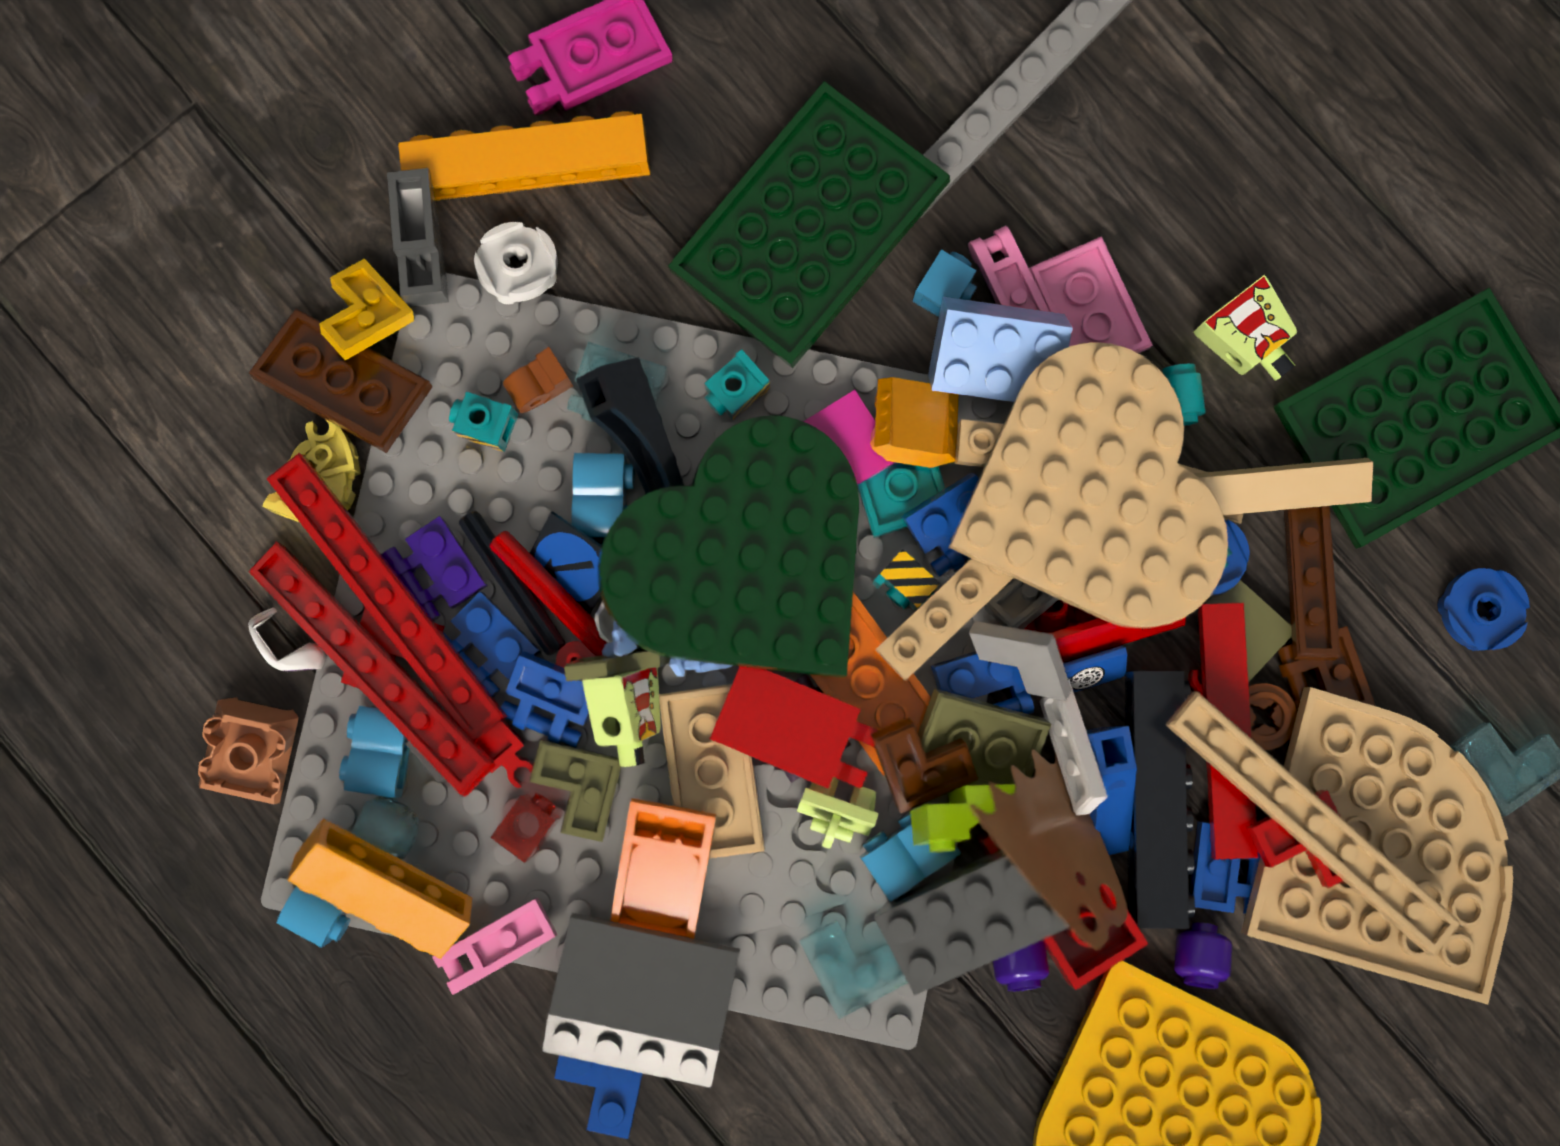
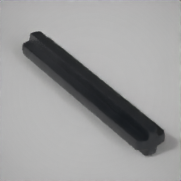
[459,510,565,655]

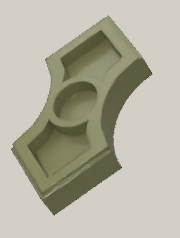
[564,648,670,682]

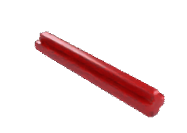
[489,530,607,656]

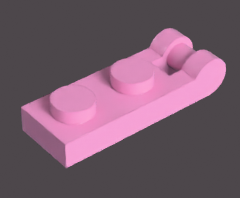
[968,226,1049,312]
[432,897,558,995]

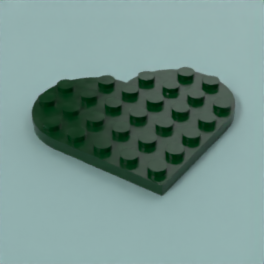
[597,415,859,678]

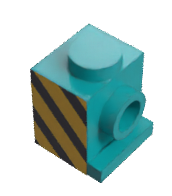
[704,349,770,420]
[449,391,519,453]
[872,549,940,611]

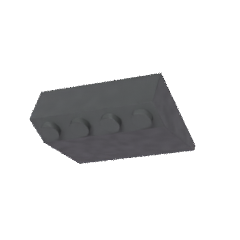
[542,913,740,1088]

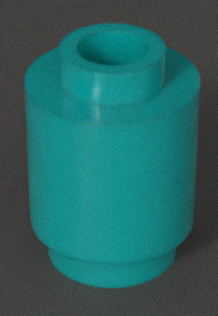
[1162,364,1206,426]

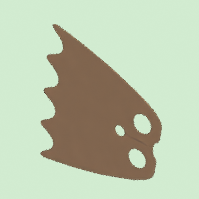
[970,749,1128,949]

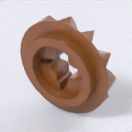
[1249,683,1297,750]

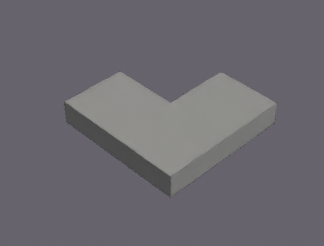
[969,621,1072,701]

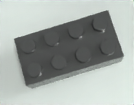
[874,849,1069,996]

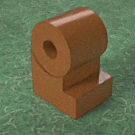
[503,347,573,413]

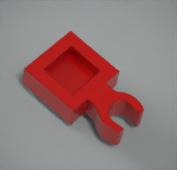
[475,719,533,788]

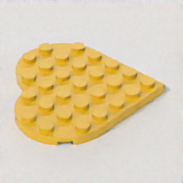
[1033,961,1321,1146]

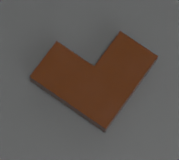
[870,718,978,813]

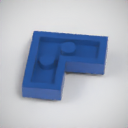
[554,1055,643,1139]

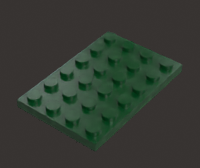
[668,81,950,369]
[1273,288,1560,549]

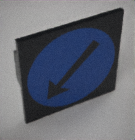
[530,511,602,615]

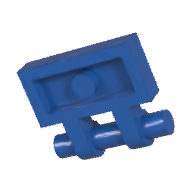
[901,472,979,577]
[443,592,541,697]
[501,651,589,748]
[1189,821,1261,914]

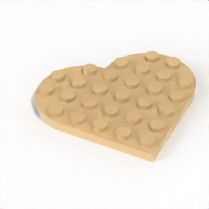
[948,342,1228,628]

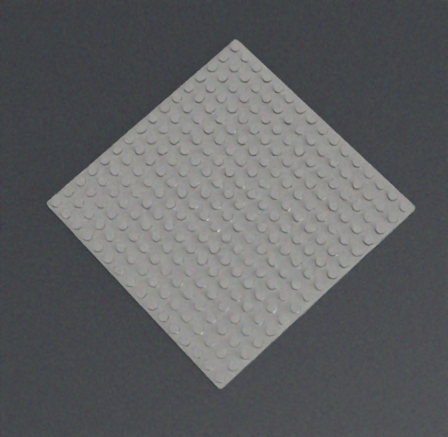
[261,273,1014,1050]

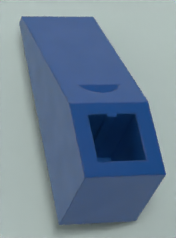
[1086,726,1137,855]

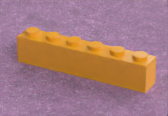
[398,111,650,200]

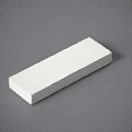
[1039,680,1108,815]

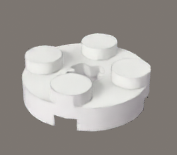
[474,222,558,304]

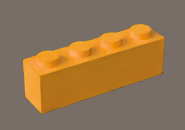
[288,818,472,959]

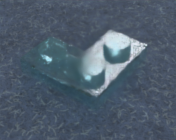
[1450,723,1560,816]
[799,920,908,1019]

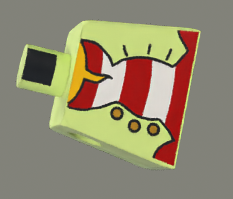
[1194,275,1297,381]
[582,667,661,767]

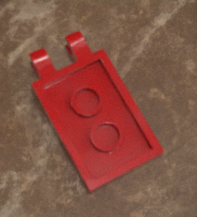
[710,666,879,789]

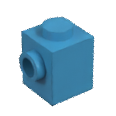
[913,249,977,317]

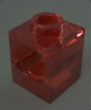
[490,792,561,863]

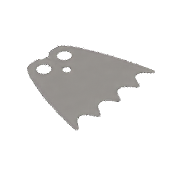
[664,765,848,941]

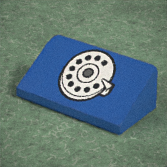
[1063,646,1127,692]

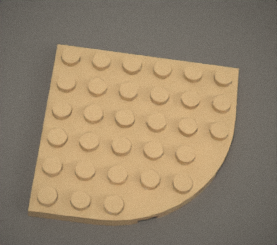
[1241,687,1513,1004]

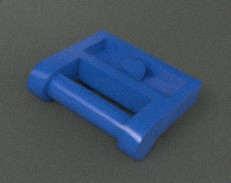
[931,651,1034,714]

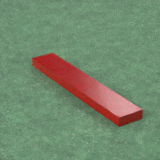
[1198,603,1258,859]

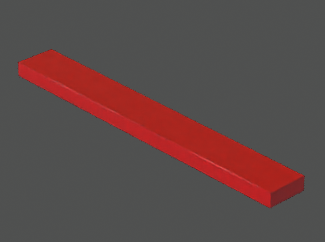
[266,453,507,742]
[248,541,496,797]

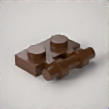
[1278,626,1375,712]

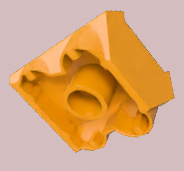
[870,377,959,468]

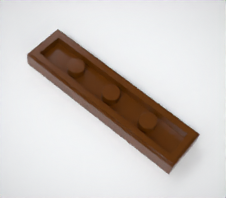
[1284,506,1340,660]

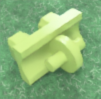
[797,777,879,849]

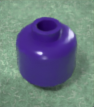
[1174,923,1232,989]
[992,940,1050,992]

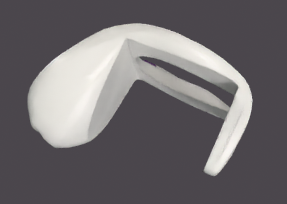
[248,608,326,671]

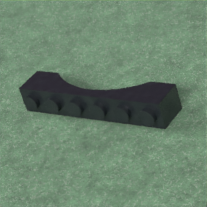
[576,357,684,495]

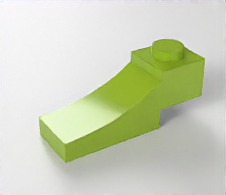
[910,784,1015,852]

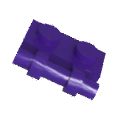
[382,516,488,621]

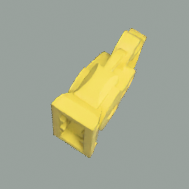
[262,419,361,523]

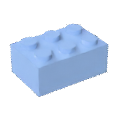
[928,297,1073,402]

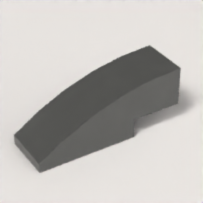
[387,168,449,307]

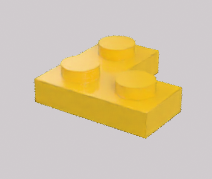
[319,258,414,361]

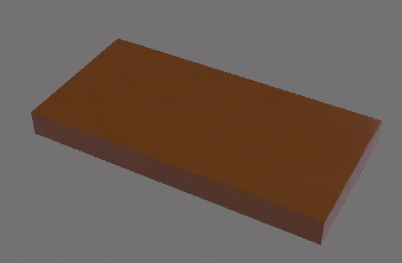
[249,308,432,453]

